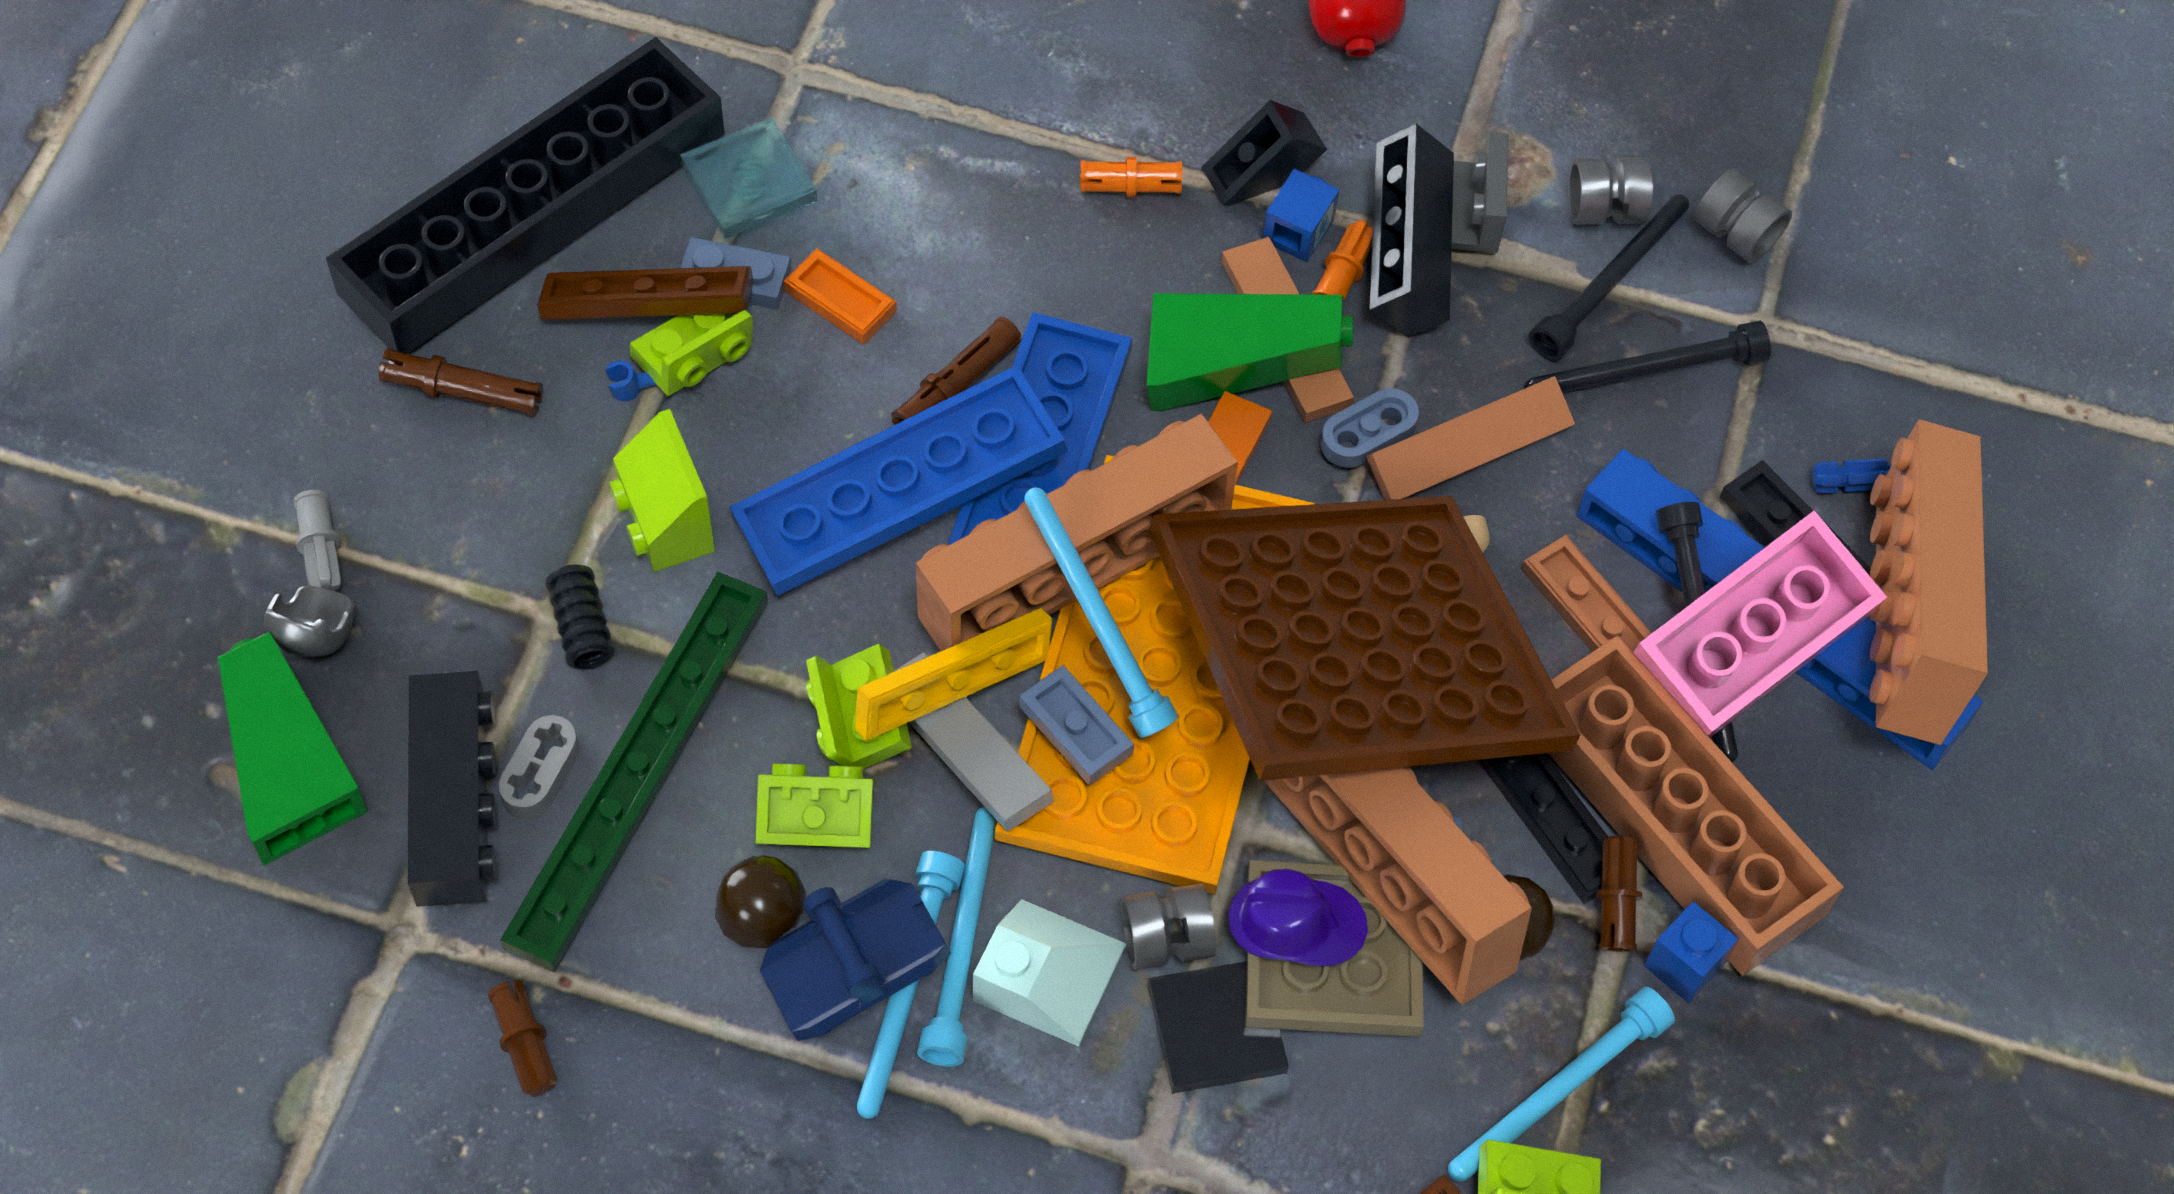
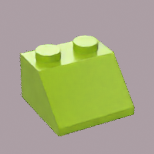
[609,409,715,573]

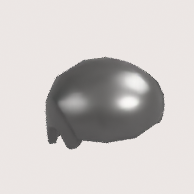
[264,586,356,657]

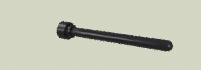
[1528,194,1689,361]
[1524,320,1771,393]
[1656,502,1738,763]

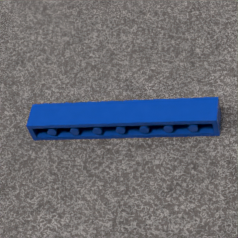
[1576,448,1984,771]

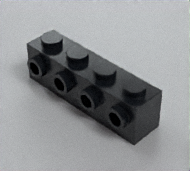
[1370,123,1454,338]
[408,671,497,907]

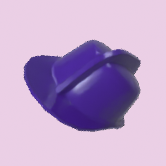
[1228,869,1368,966]

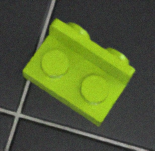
[630,310,753,396]
[806,643,912,769]
[755,764,875,848]
[1478,1140,1601,1194]

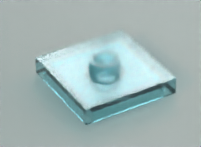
[680,118,817,239]

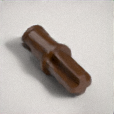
[1596,836,1642,952]
[488,980,557,1097]

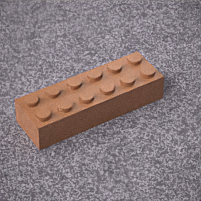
[916,413,1238,651]
[1869,419,1988,745]
[1548,636,1844,976]
[1251,762,1532,1005]

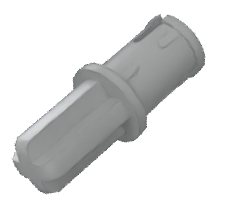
[294,490,342,591]

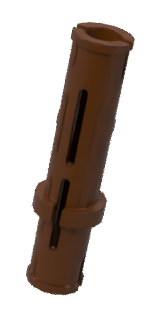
[891,317,1022,425]
[379,348,543,417]

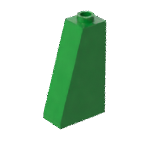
[1147,293,1354,411]
[218,631,368,866]

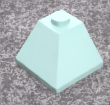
[973,899,1126,1047]

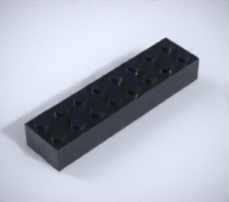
[326,37,725,354]

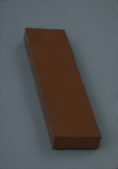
[537,266,754,320]

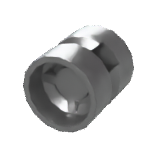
[1568,157,1653,225]
[1694,168,1792,263]
[1121,883,1216,970]

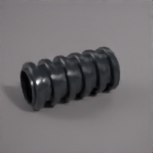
[545,564,615,670]

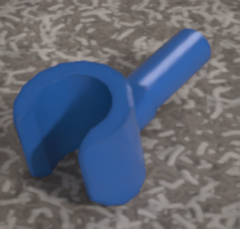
[606,361,657,401]

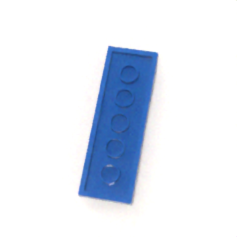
[947,312,1132,545]
[729,365,1068,596]

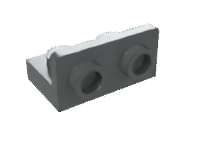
[1452,132,1509,253]

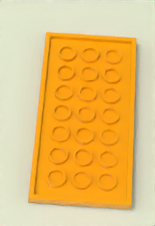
[995,455,1315,895]

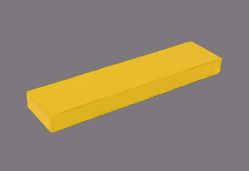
[855,608,1053,741]

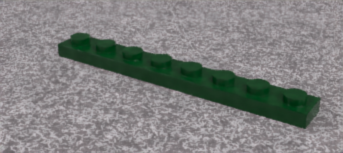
[500,572,768,972]

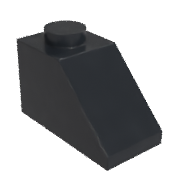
[1201,100,1327,206]

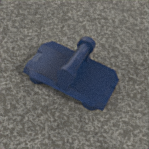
[760,879,951,1041]

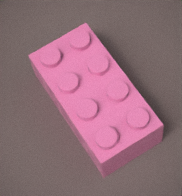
[1633,511,1887,738]

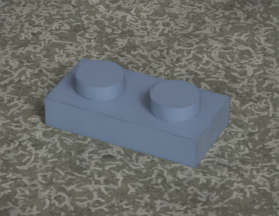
[680,237,791,310]
[1019,665,1134,786]

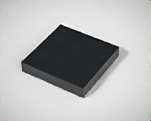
[1148,961,1289,1094]

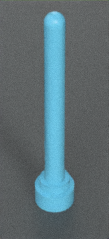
[1024,487,1179,738]
[917,807,997,1067]
[857,851,965,1119]
[1448,986,1675,1182]

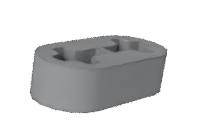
[499,715,579,820]

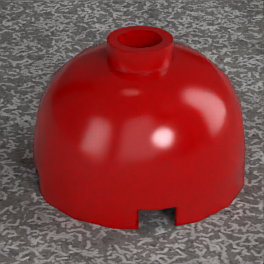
[1308,0,1406,57]

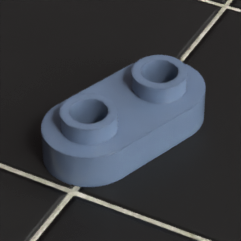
[1321,388,1419,468]

